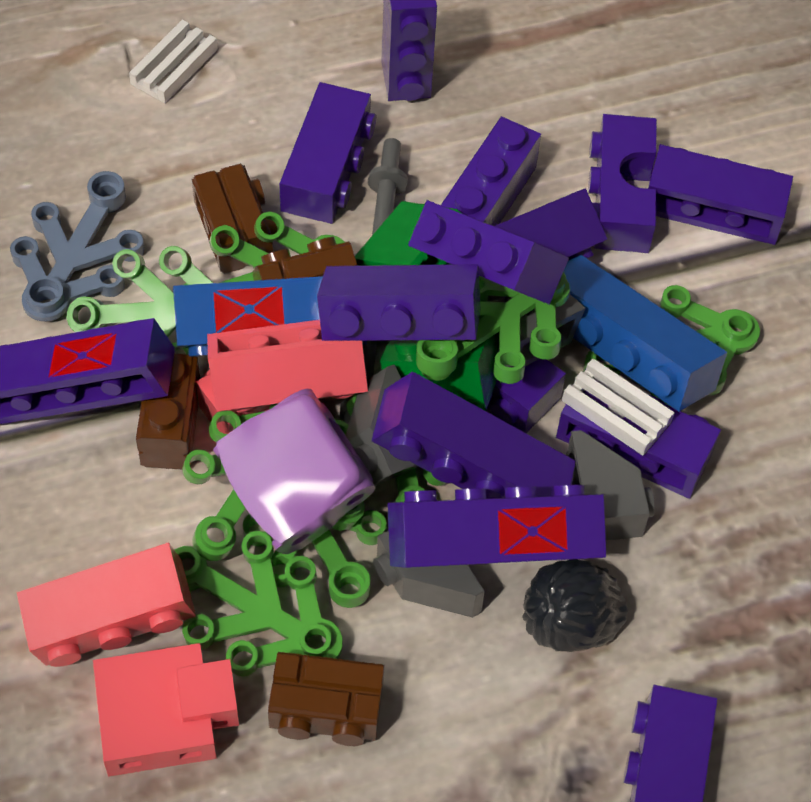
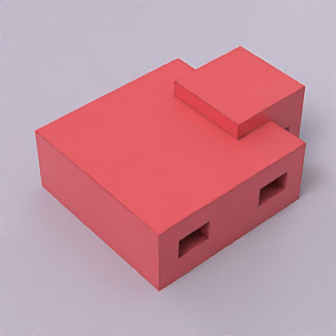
[93,643,239,777]

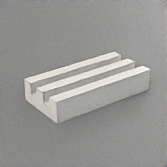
[129,19,218,104]
[562,358,674,456]

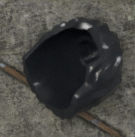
[522,559,628,652]

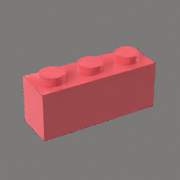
[207,320,368,412]
[17,542,196,667]

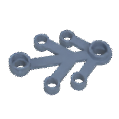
[10,171,145,322]

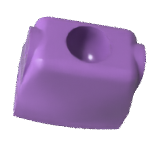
[213,388,375,554]

